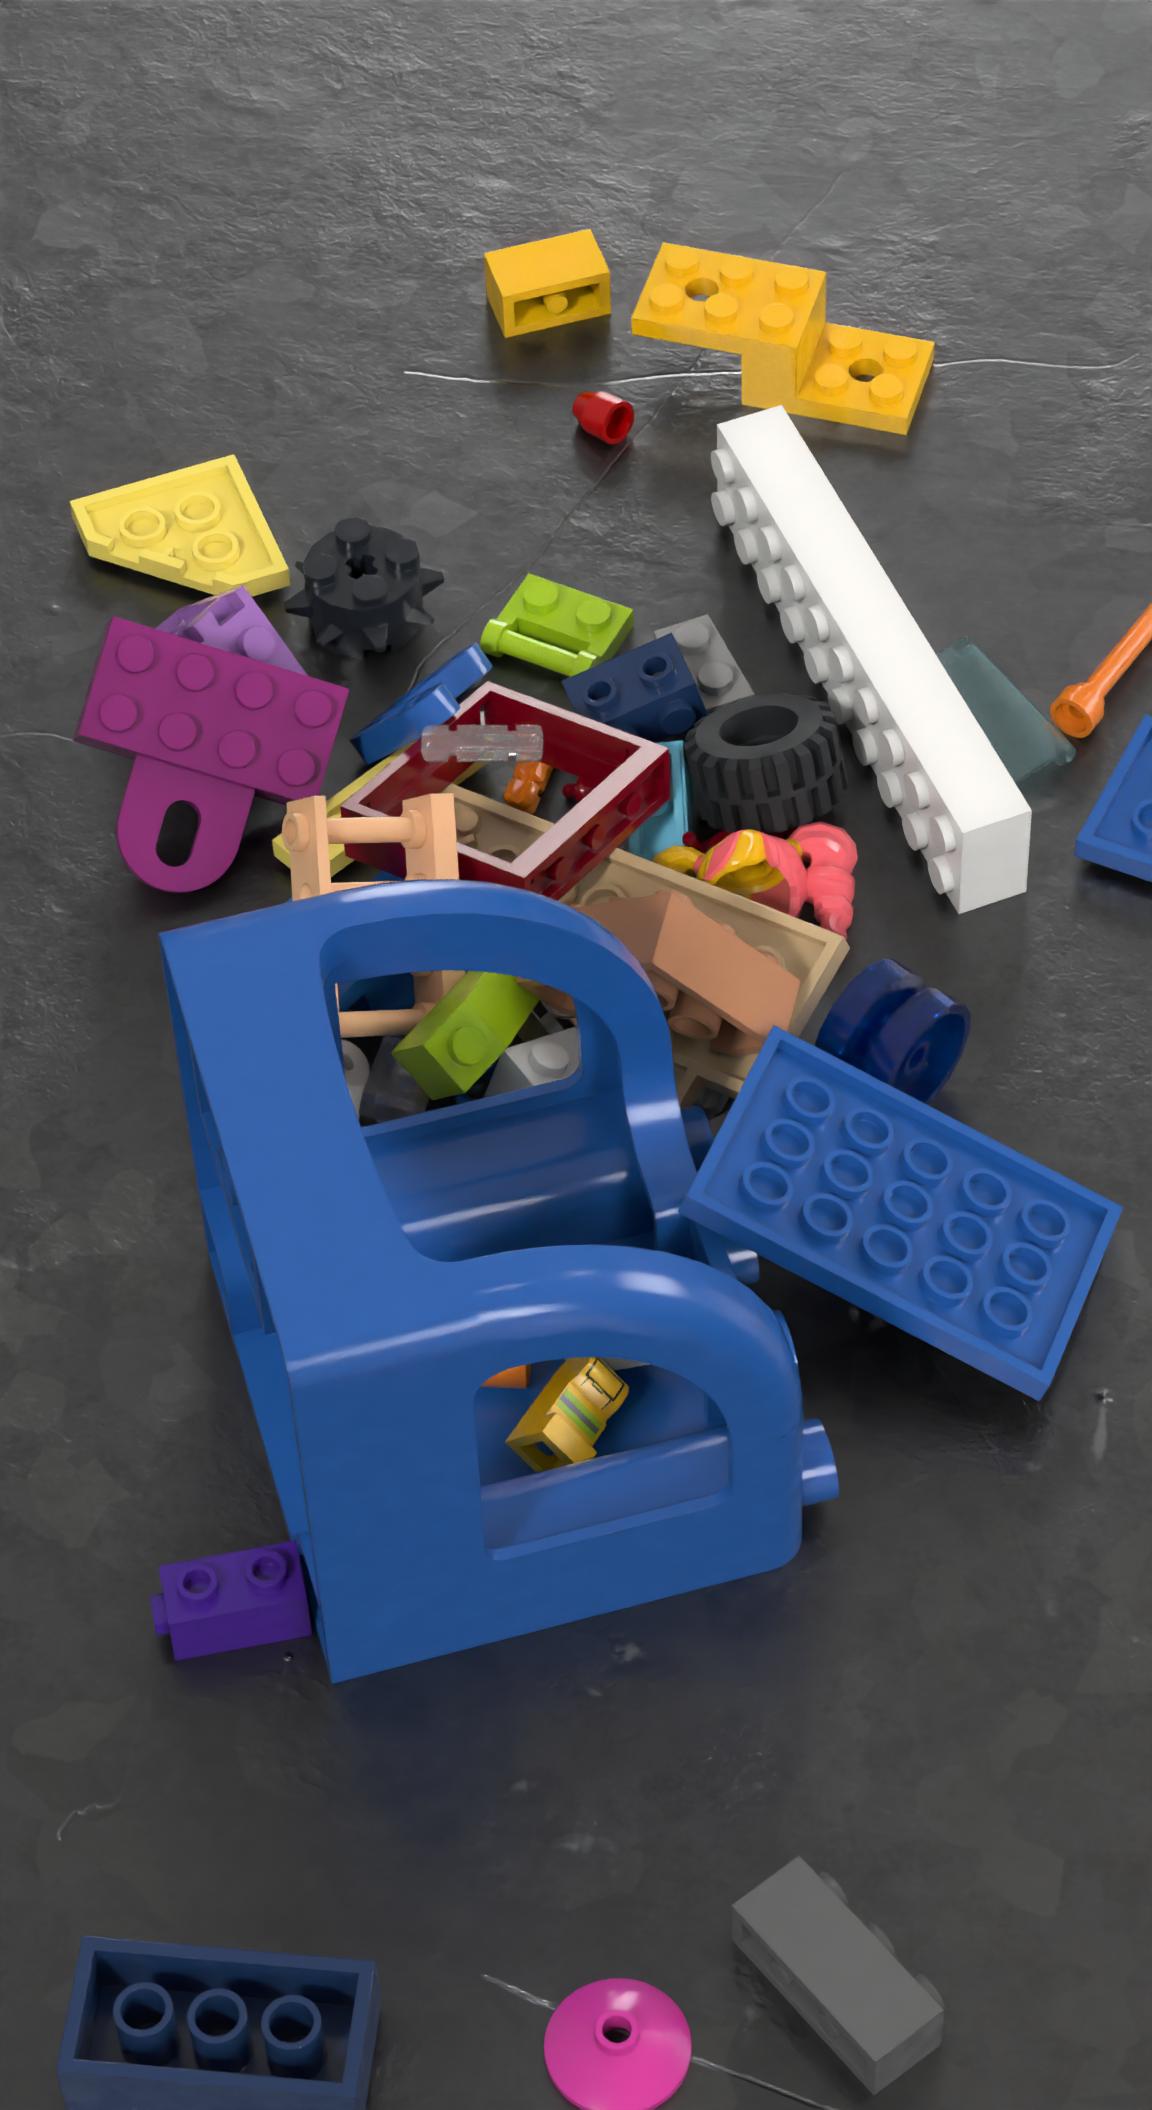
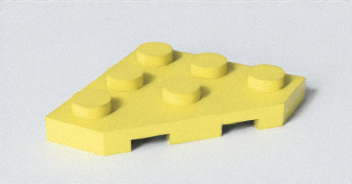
[70,454,291,597]

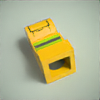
[505,1357,629,1473]

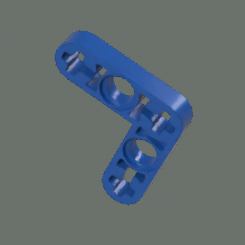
[349,642,493,765]

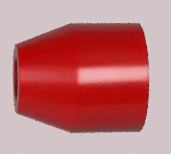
[572,391,634,444]

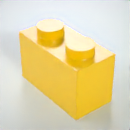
[484,229,611,338]

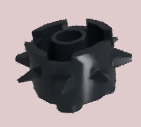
[284,517,444,658]

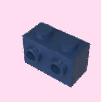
[561,632,708,743]

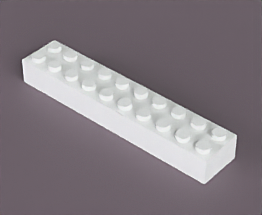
[711,405,1032,914]

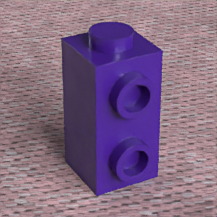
[149,1540,312,1661]

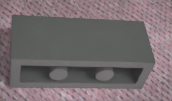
[731,1855,944,2096]

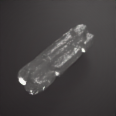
[421,725,544,762]

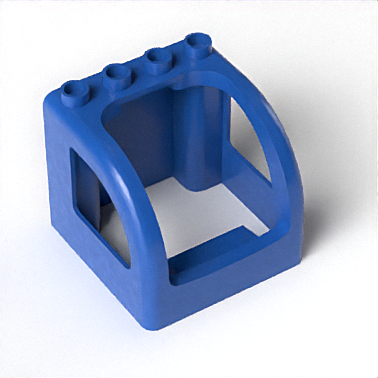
[158,879,839,1684]

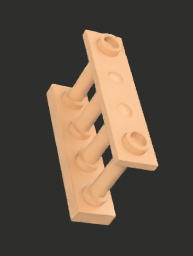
[282,793,465,1038]

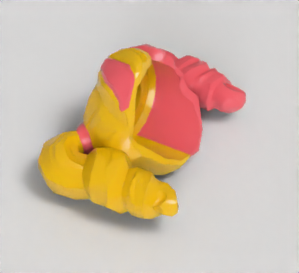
[652,822,858,939]

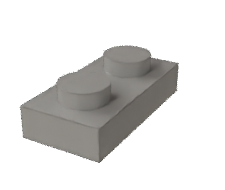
[653,614,755,715]

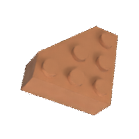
[515,890,801,1056]

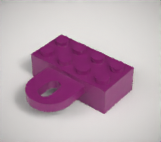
[73,616,349,894]

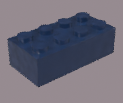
[56,1935,381,2110]

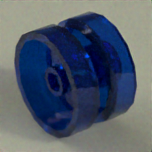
[814,959,971,1105]

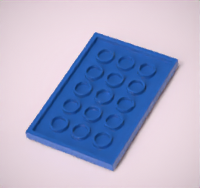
[678,1025,1123,1401]

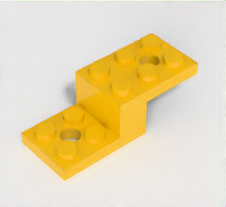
[631,242,935,435]

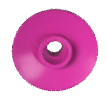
[544,1978,692,2110]

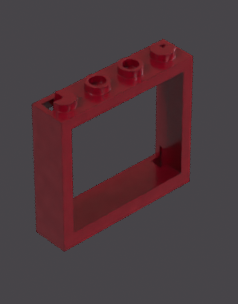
[340,681,671,901]

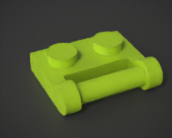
[480,573,634,677]

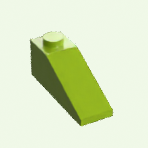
[391,971,540,1100]

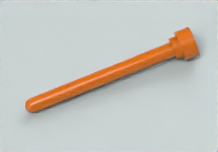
[1050,602,1152,738]

